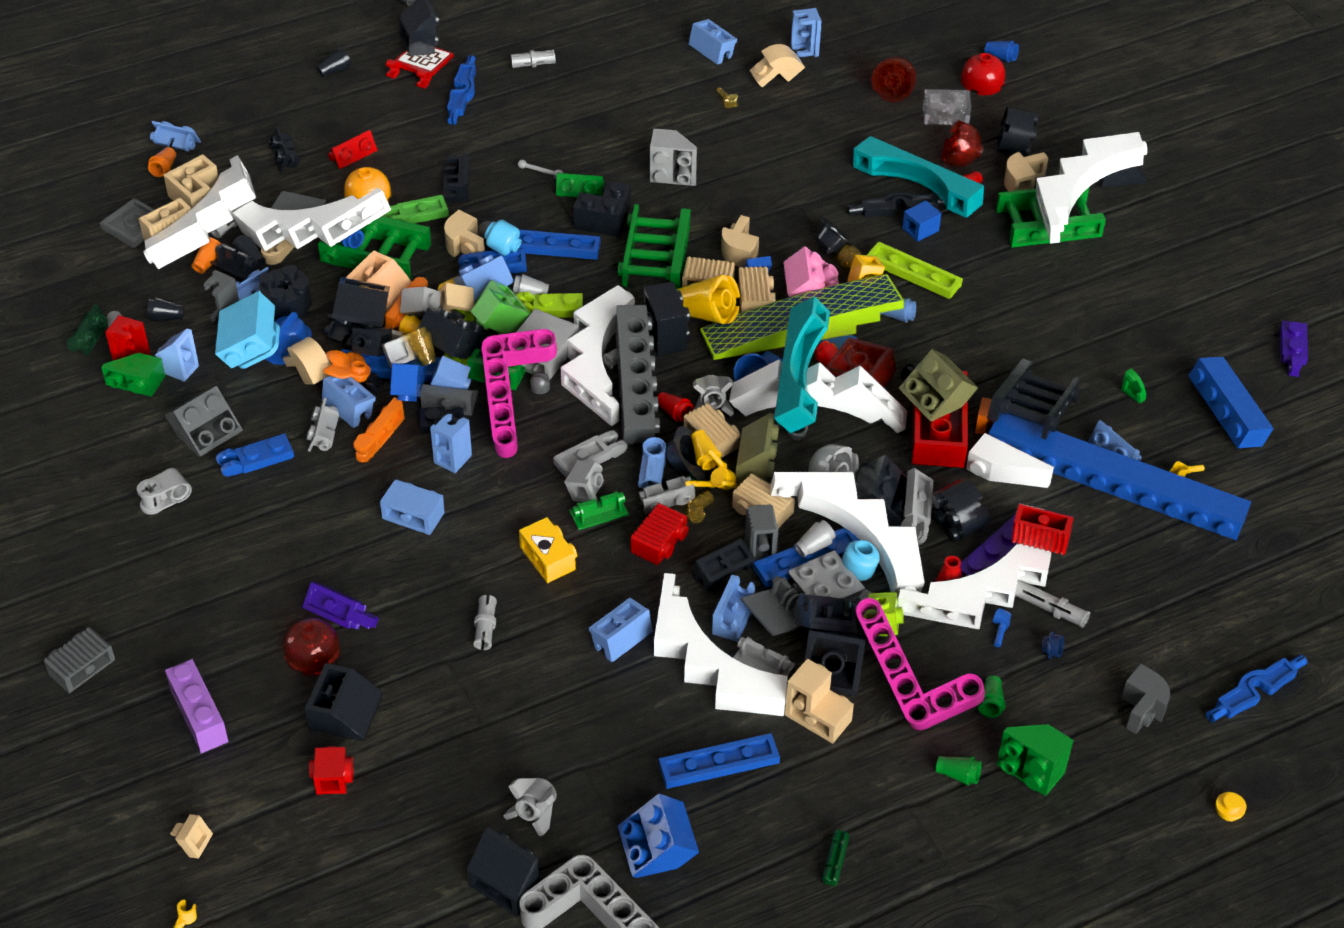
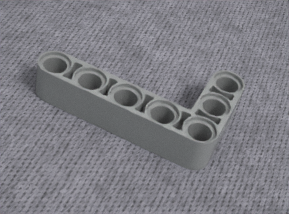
[519,855,659,928]

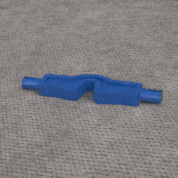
[447,55,476,125]
[1206,654,1308,723]

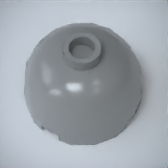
[808,444,859,481]

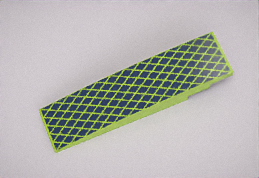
[700,274,904,360]

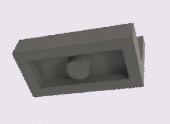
[420,384,479,416]

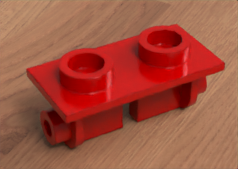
[328,129,378,169]

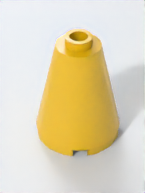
[676,274,740,324]

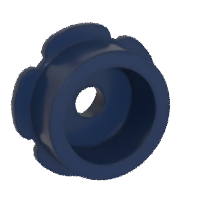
[1042,632,1064,659]

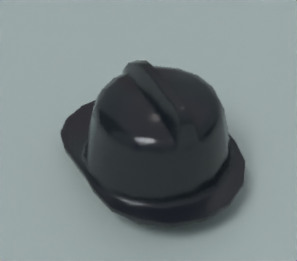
[815,216,853,255]
[666,426,714,481]

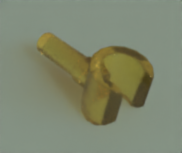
[717,87,738,108]

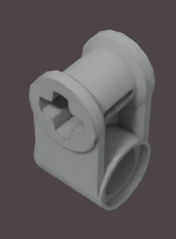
[137,468,192,515]

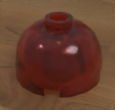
[871,56,917,102]
[941,120,983,168]
[283,618,341,675]

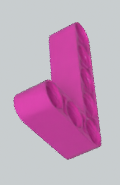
[482,329,557,458]
[856,598,985,731]

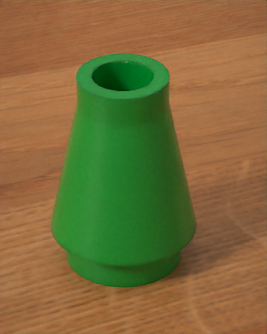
[977,676,1006,718]
[936,755,982,786]

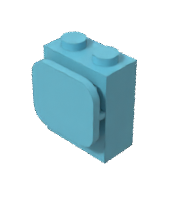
[215,291,280,369]

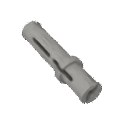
[1015,580,1090,628]

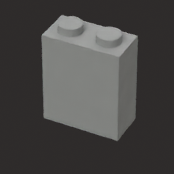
[516,309,579,379]

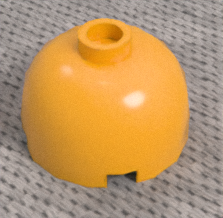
[344,167,391,203]

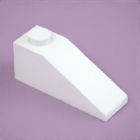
[966,433,1054,488]

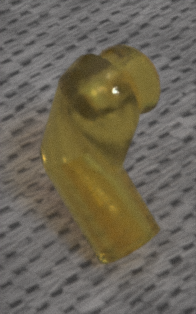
[687,491,714,523]

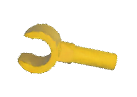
[1169,461,1204,477]
[173,900,197,928]

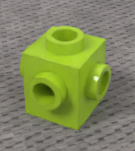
[864,592,904,636]

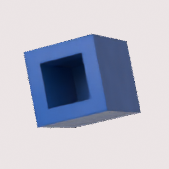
[902,201,941,242]

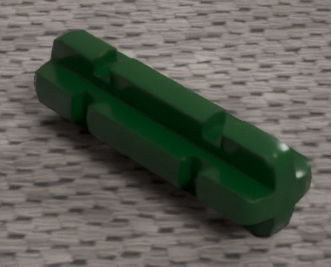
[822,829,850,887]

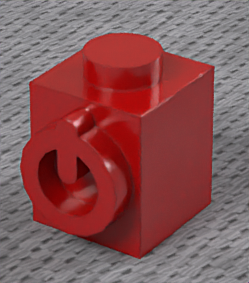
[309,746,354,795]

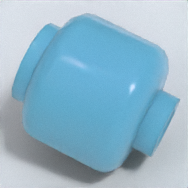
[484,220,522,256]
[842,540,880,581]

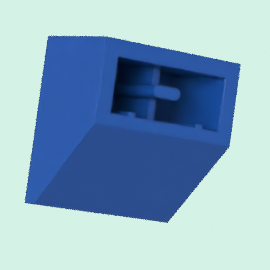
[618,794,699,878]

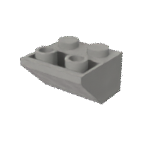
[650,129,697,186]

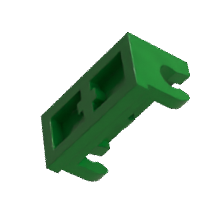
[467,348,526,391]

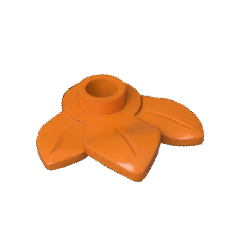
[323,350,371,383]

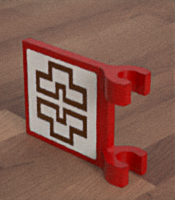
[386,47,454,89]

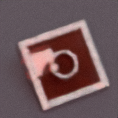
[825,337,897,387]

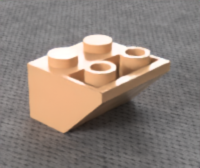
[346,251,412,313]

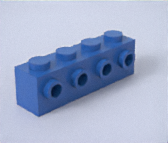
[1188,357,1274,448]

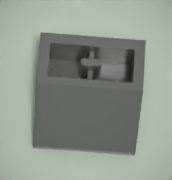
[164,386,243,457]

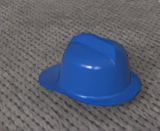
[266,312,312,365]

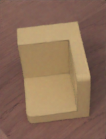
[439,283,474,311]

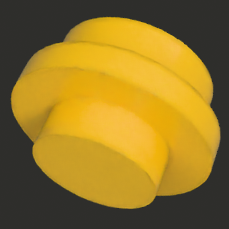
[1215,792,1246,821]

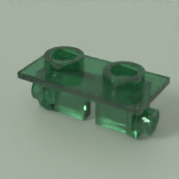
[67,304,108,356]

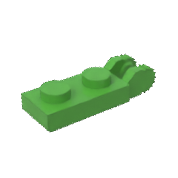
[382,195,449,224]

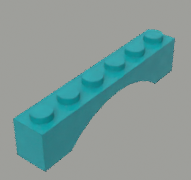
[853,136,984,218]
[774,296,830,433]

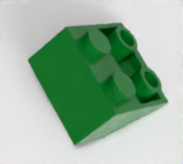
[996,724,1074,796]

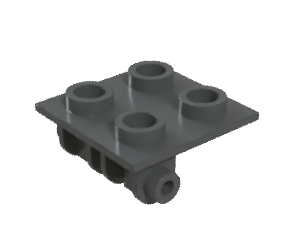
[740,576,804,636]

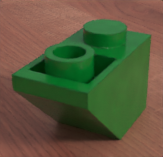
[101,353,165,397]

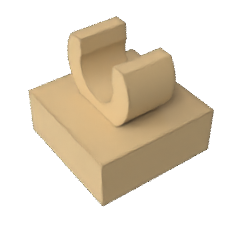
[170,814,213,859]

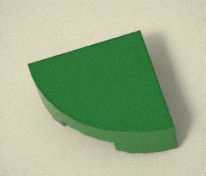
[1121,368,1146,404]

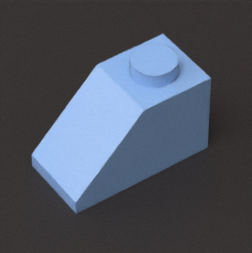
[155,328,199,382]

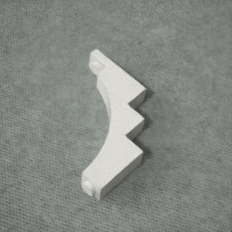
[1036,132,1147,244]
[143,155,256,269]
[232,187,391,251]
[561,285,635,426]
[729,359,907,433]
[770,472,925,597]
[898,543,1052,629]
[654,573,788,716]

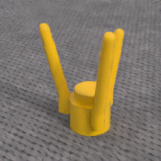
[685,449,737,490]

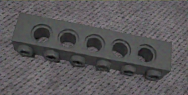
[615,305,660,443]

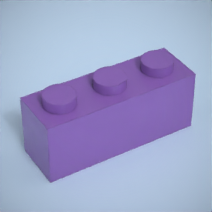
[165,659,228,753]

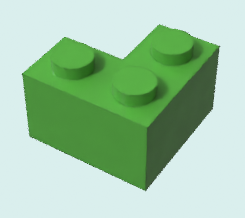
[471,280,531,335]

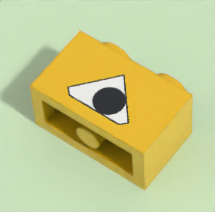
[519,517,577,583]

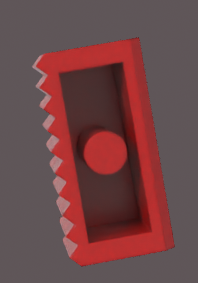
[631,503,689,566]
[1011,503,1074,555]

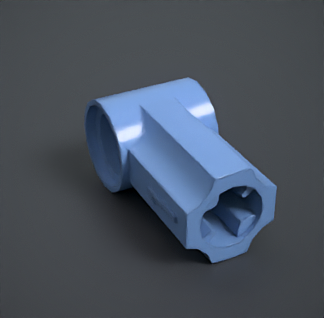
[638,437,666,489]

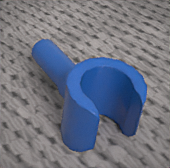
[992,608,1011,647]

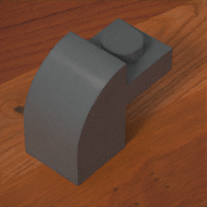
[1121,664,1170,734]

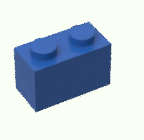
[390,363,426,402]

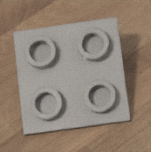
[788,550,864,598]

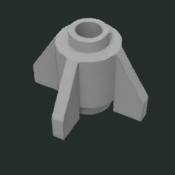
[693,375,734,417]
[503,778,557,836]

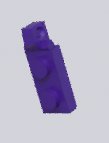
[1280,320,1308,377]
[302,581,379,629]

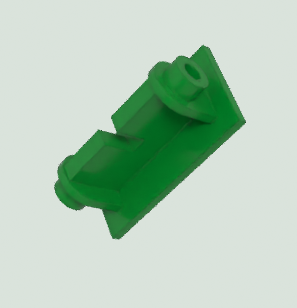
[556,173,604,197]
[569,491,629,530]

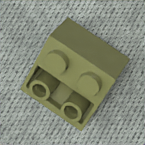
[899,349,978,421]
[735,413,779,485]

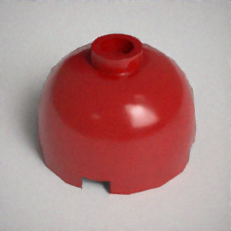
[961,53,1006,95]

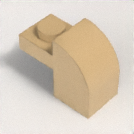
[750,44,805,87]
[1004,152,1048,192]
[444,210,485,257]
[721,215,759,268]
[282,337,331,384]

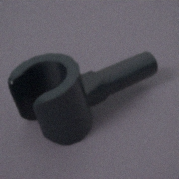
[359,374,384,394]

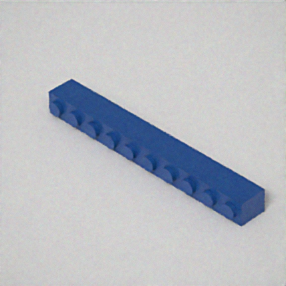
[989,413,1252,540]

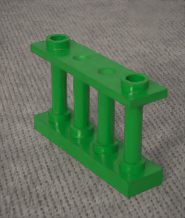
[996,186,1106,248]
[618,204,691,289]
[318,216,431,280]

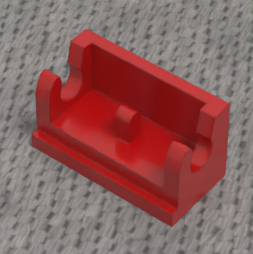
[106,315,151,361]

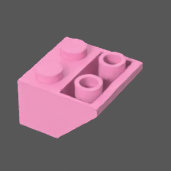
[783,246,839,297]

